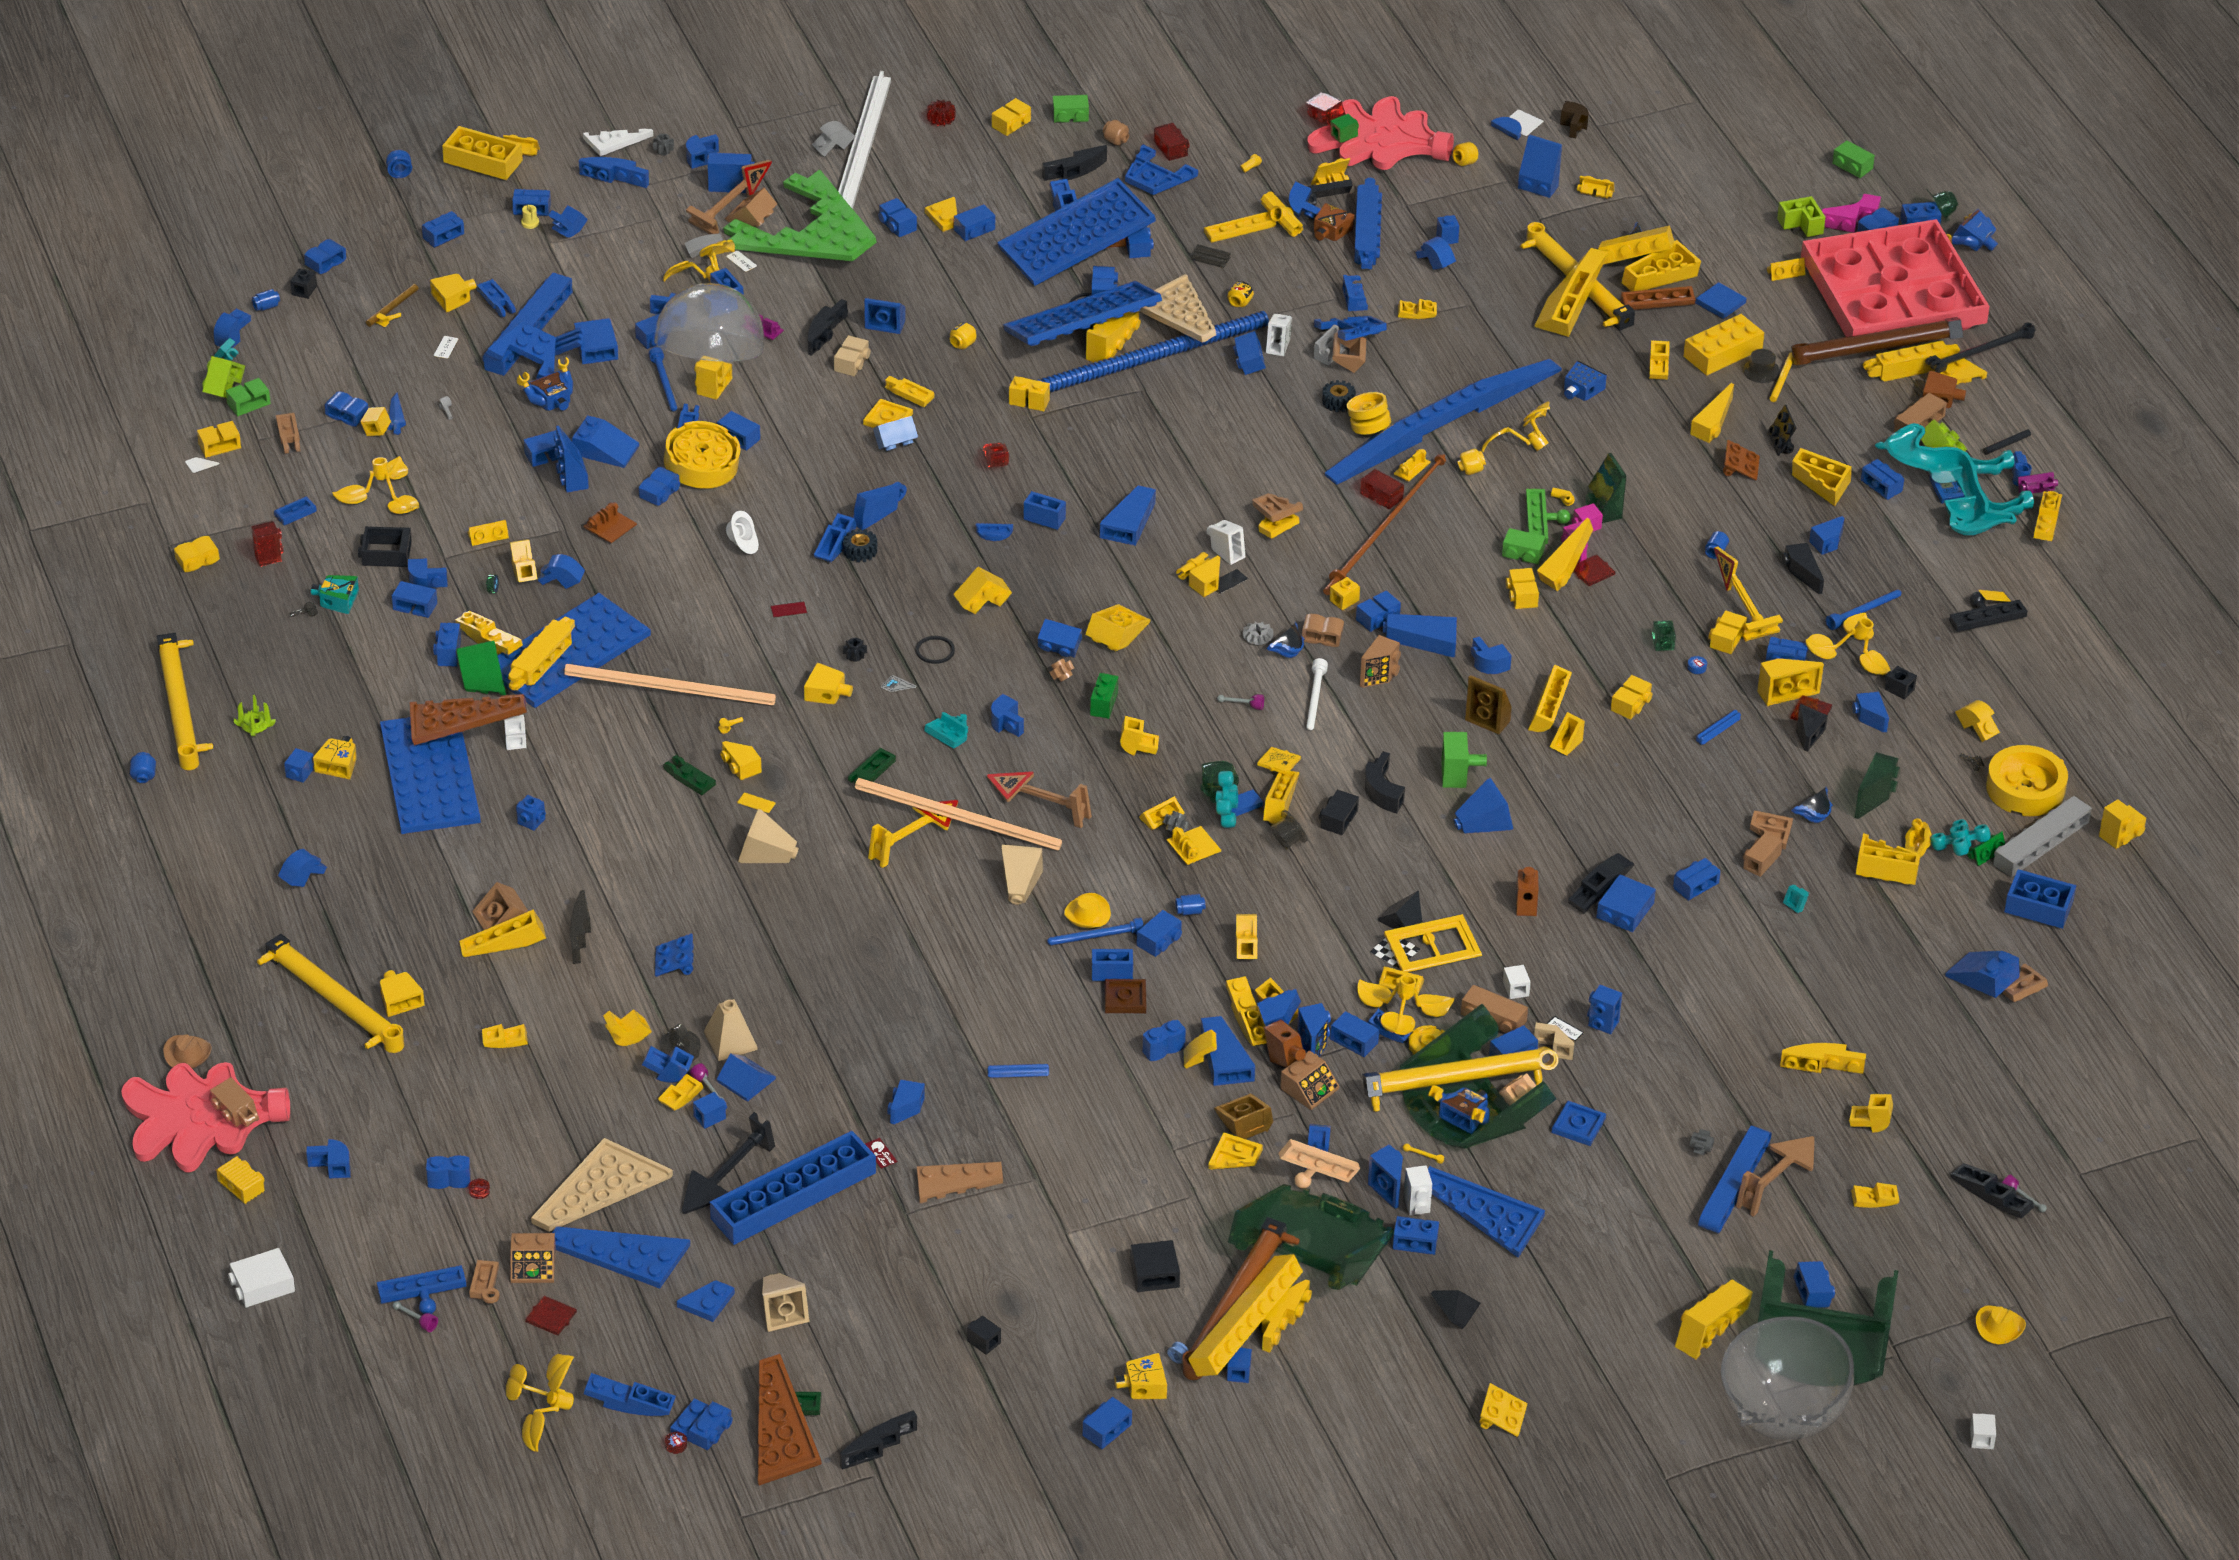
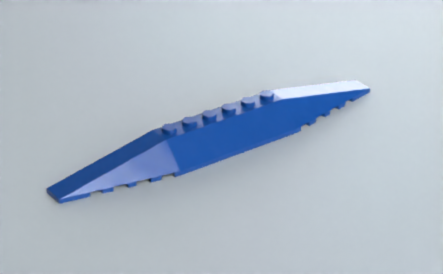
[1325,359,1562,485]

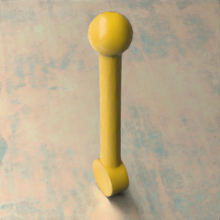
[1403,1144,1444,1164]

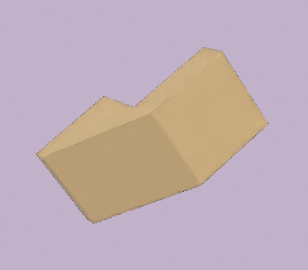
[1534,1022,1574,1060]

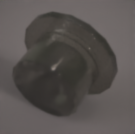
[1743,349,1780,383]
[1270,809,1308,849]

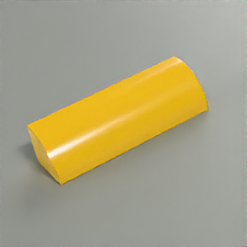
[1528,665,1572,732]

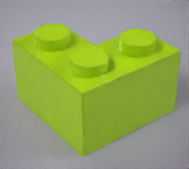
[1777,196,1826,237]
[202,356,245,398]

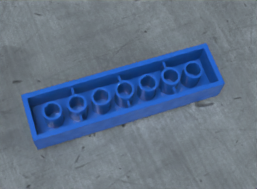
[710,1131,876,1245]

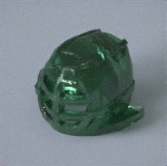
[1200,761,1239,803]

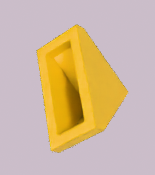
[1550,712,1585,756]

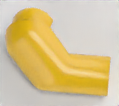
[1240,154,1262,173]

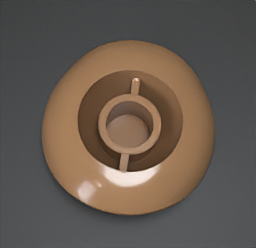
[163,1034,212,1069]

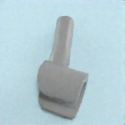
[439,396,453,420]

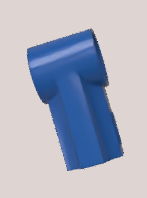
[2011,451,2032,486]

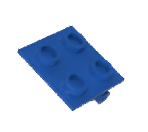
[655,933,694,977]

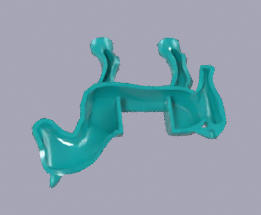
[1875,423,2034,535]

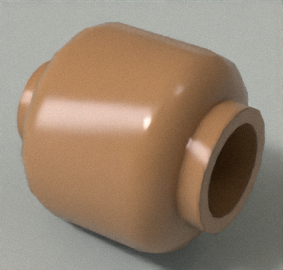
[1103,120,1129,146]

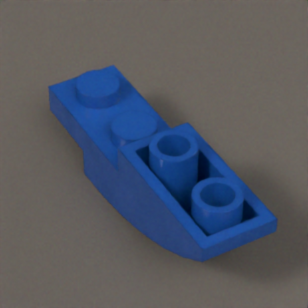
[579,157,649,188]
[584,1373,676,1416]

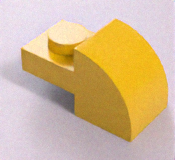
[1649,340,1670,380]

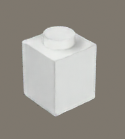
[1503,965,1530,999]

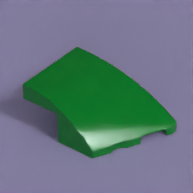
[456,641,506,695]

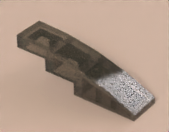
[570,890,591,964]

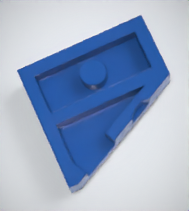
[677,1280,735,1322]

